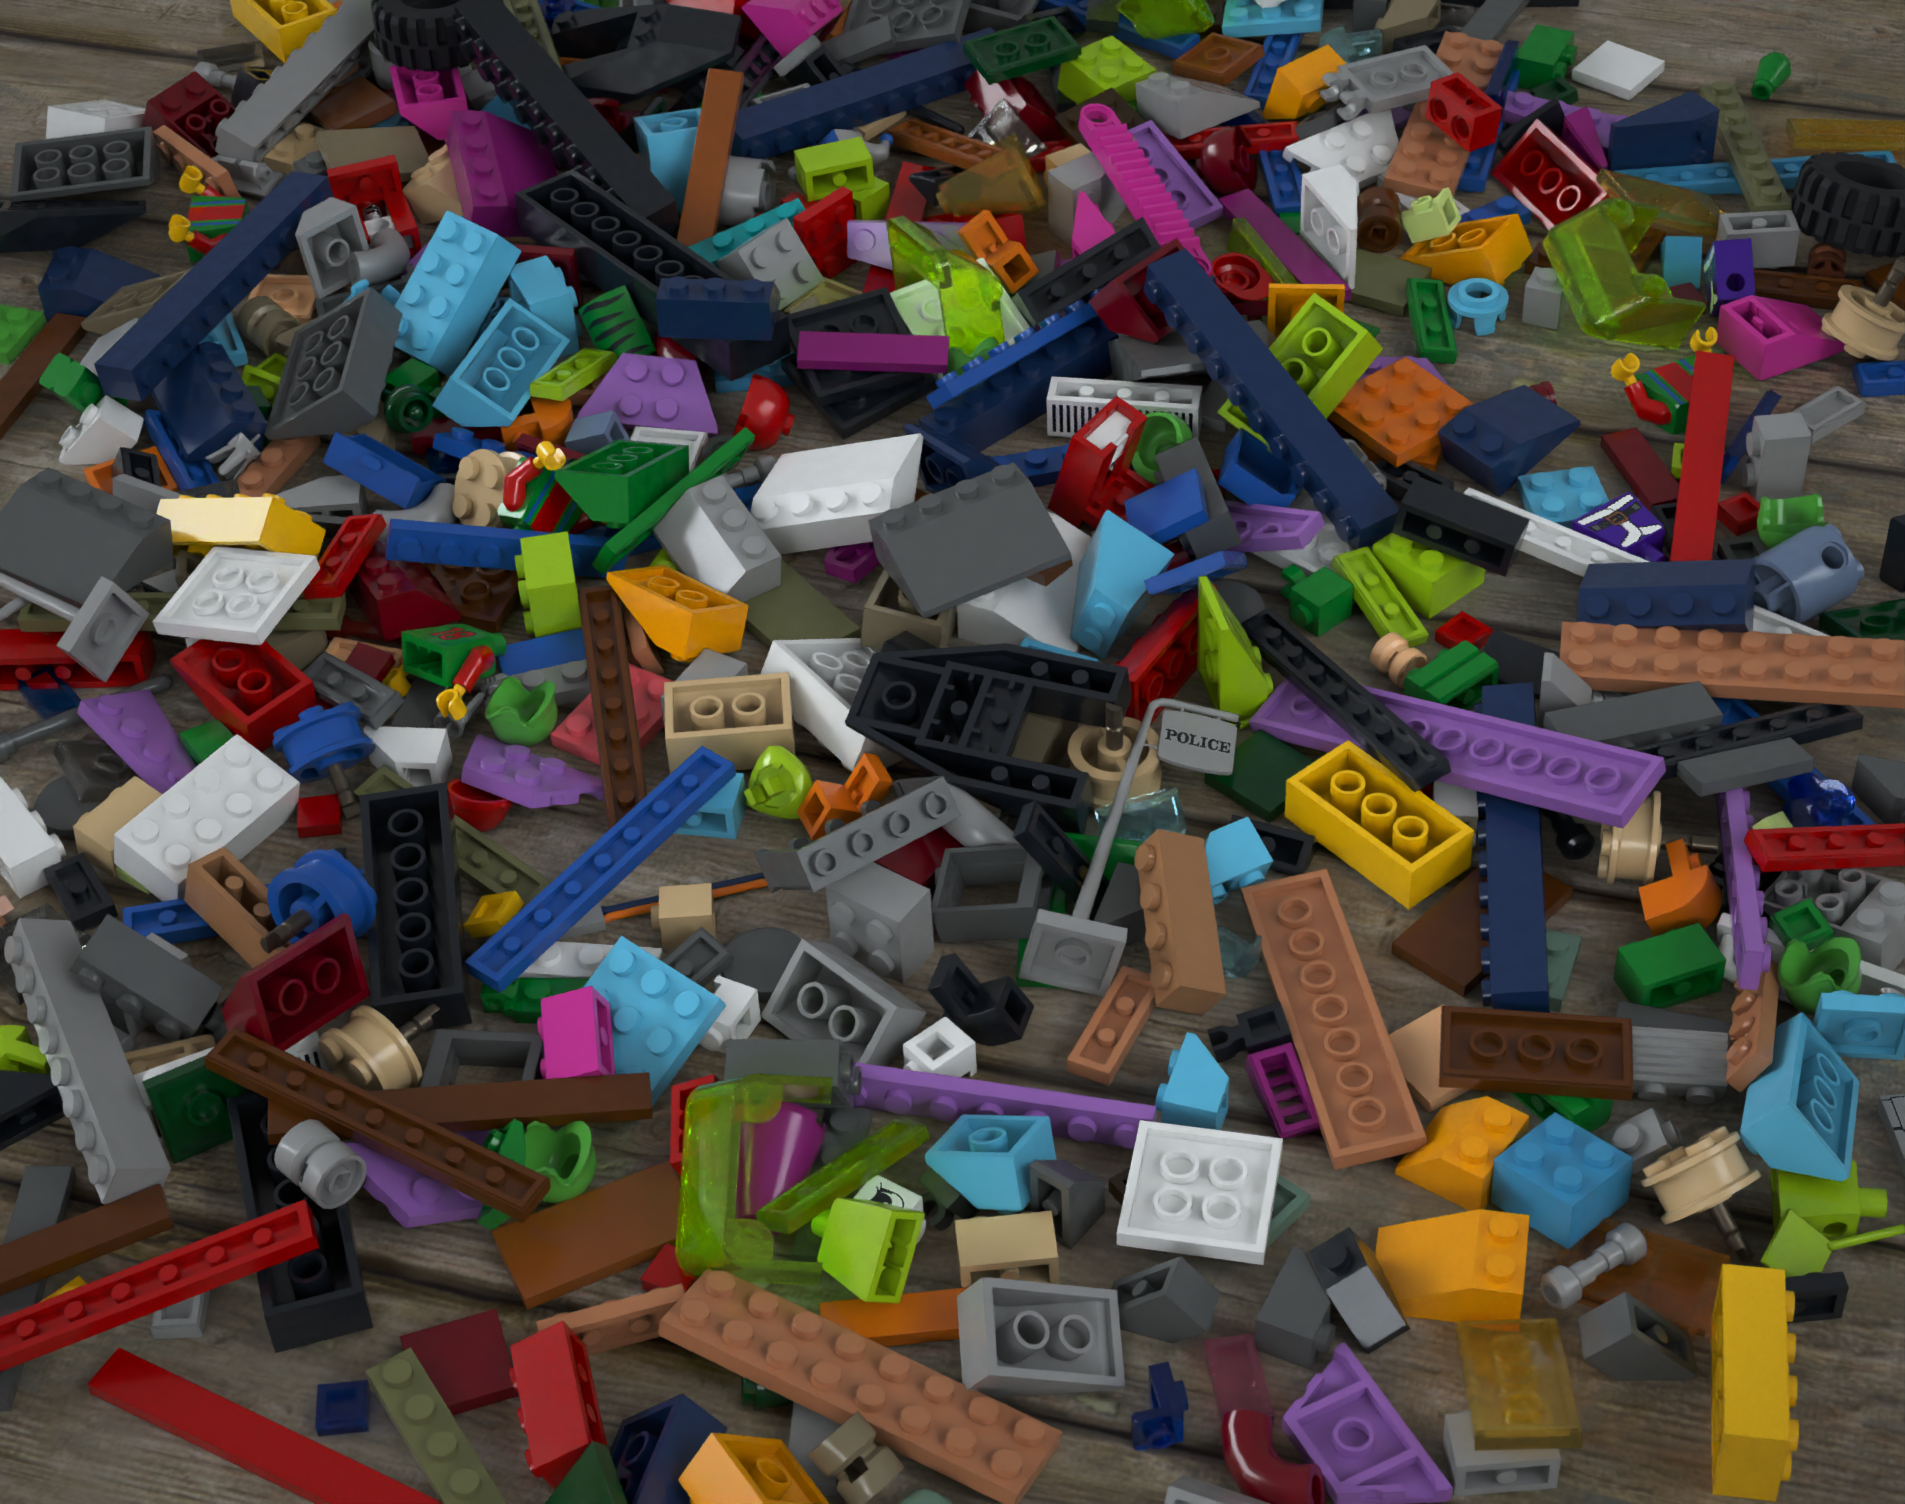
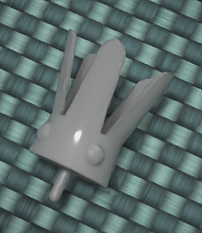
[205,432,262,485]
[433,687,485,739]

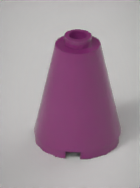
[731,1100,826,1240]

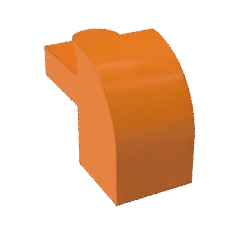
[957,210,1040,294]
[500,396,574,452]
[797,753,893,840]
[1639,838,1723,937]

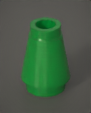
[1751,52,1791,100]

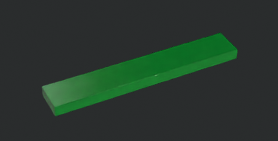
[592,427,755,574]

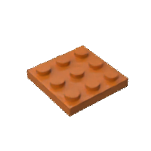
[1328,357,1474,467]

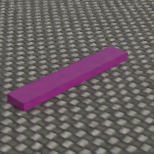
[1218,188,1351,302]

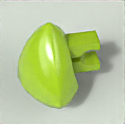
[743,745,813,820]

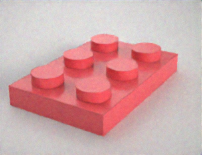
[550,664,673,765]

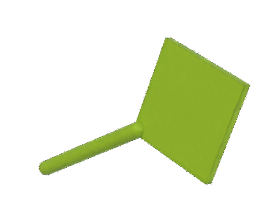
[1760,1209,1905,1277]

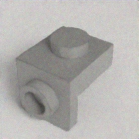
[1602,1108,1685,1175]

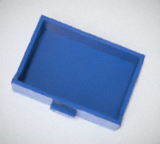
[1217,428,1303,508]
[322,431,446,509]

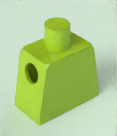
[1769,1159,1888,1241]
[811,1197,925,1303]

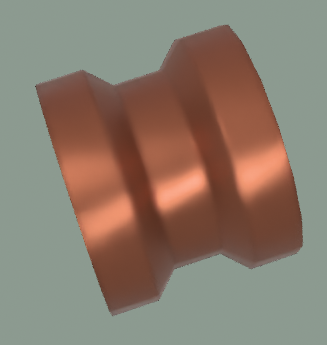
[1807,243,1846,279]

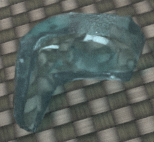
[1217,926,1262,978]

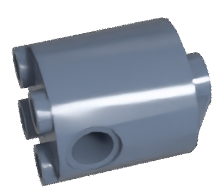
[1753,524,1864,625]

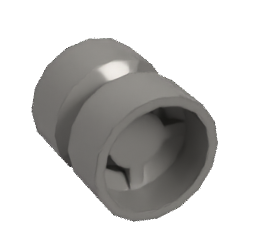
[274,1119,367,1209]

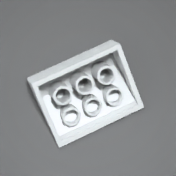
[750,433,924,554]
[957,512,1092,653]
[761,638,903,771]

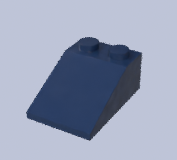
[1605,91,1720,186]
[38,246,161,323]
[1437,385,1581,497]

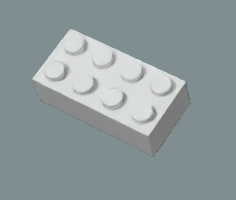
[114,734,300,901]

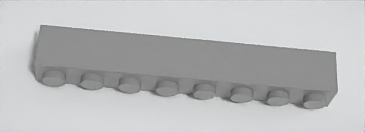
[215,0,375,163]
[4,918,171,1204]

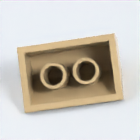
[402,139,463,225]
[664,672,795,774]

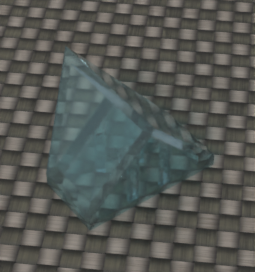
[1094,786,1187,844]

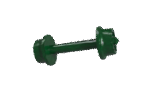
[380,371,434,433]

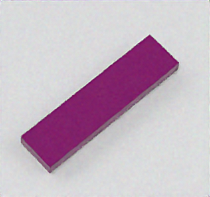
[797,331,949,374]

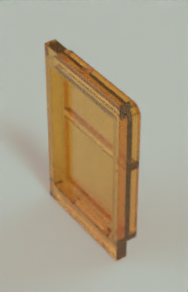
[1553,1217,1731,1337]

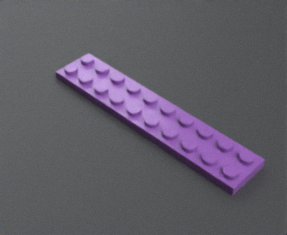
[1249,678,1666,829]

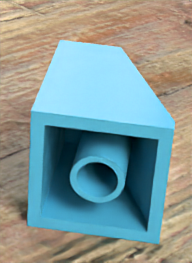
[633,108,701,217]
[1070,509,1175,659]

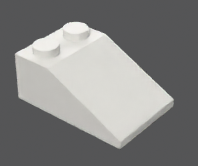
[46,100,146,139]
[1300,164,1359,289]

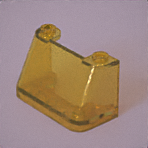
[936,132,1047,216]

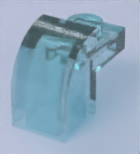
[1319,27,1382,64]

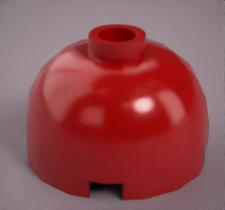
[732,373,795,451]

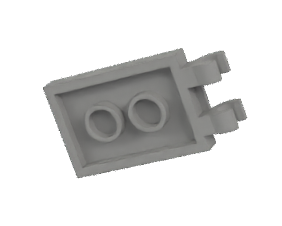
[1320,45,1454,121]

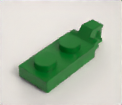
[481,978,589,1024]

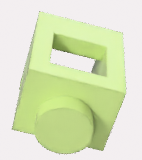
[1400,188,1462,243]

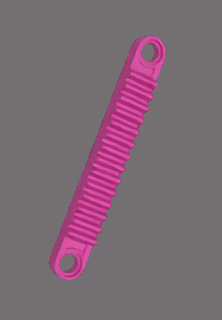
[1078,103,1213,278]

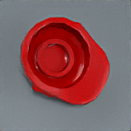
[1211,252,1274,304]
[447,778,515,833]

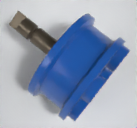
[272,702,376,819]
[260,849,377,954]

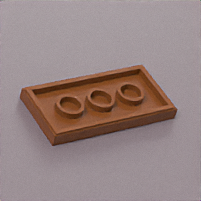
[491,1160,707,1310]

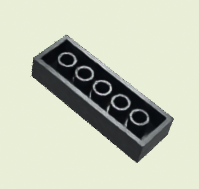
[359,782,472,1031]
[226,1092,373,1353]

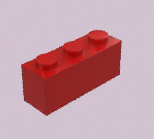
[509,1321,607,1489]

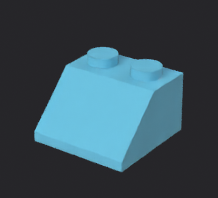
[925,1114,1056,1214]

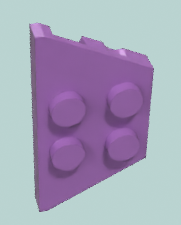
[577,353,720,438]
[461,734,605,809]
[345,1129,500,1228]
[1282,1342,1453,1504]

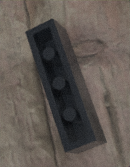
[1012,217,1161,329]

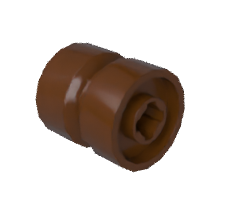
[1357,187,1402,253]

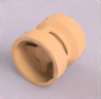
[1370,632,1428,689]

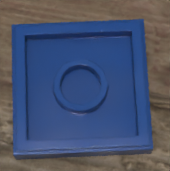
[1124,468,1209,544]

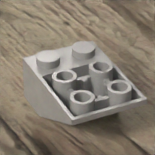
[1763,868,1905,971]

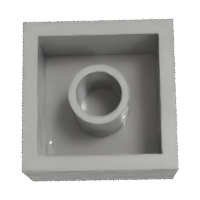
[716,218,824,310]
[825,862,934,984]

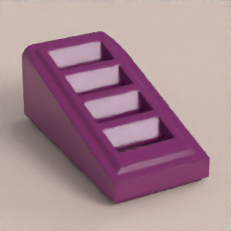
[1561,107,1608,178]
[1245,1042,1320,1140]

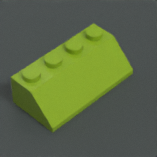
[1217,293,1383,454]

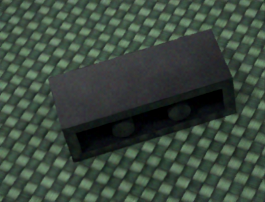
[1392,476,1530,577]

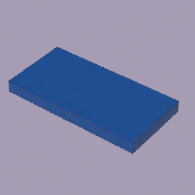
[1144,551,1249,595]

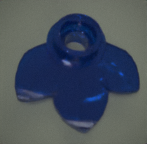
[1780,773,1855,828]

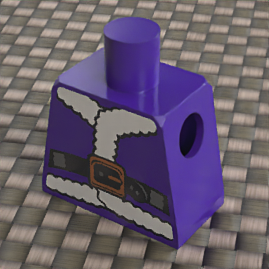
[1703,238,1755,317]
[1572,491,1669,562]

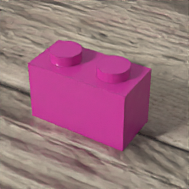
[537,986,616,1079]

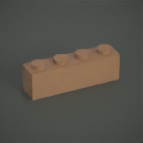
[1135,829,1227,1015]
[184,847,292,969]

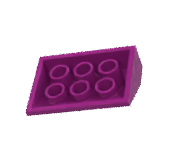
[446,110,558,237]

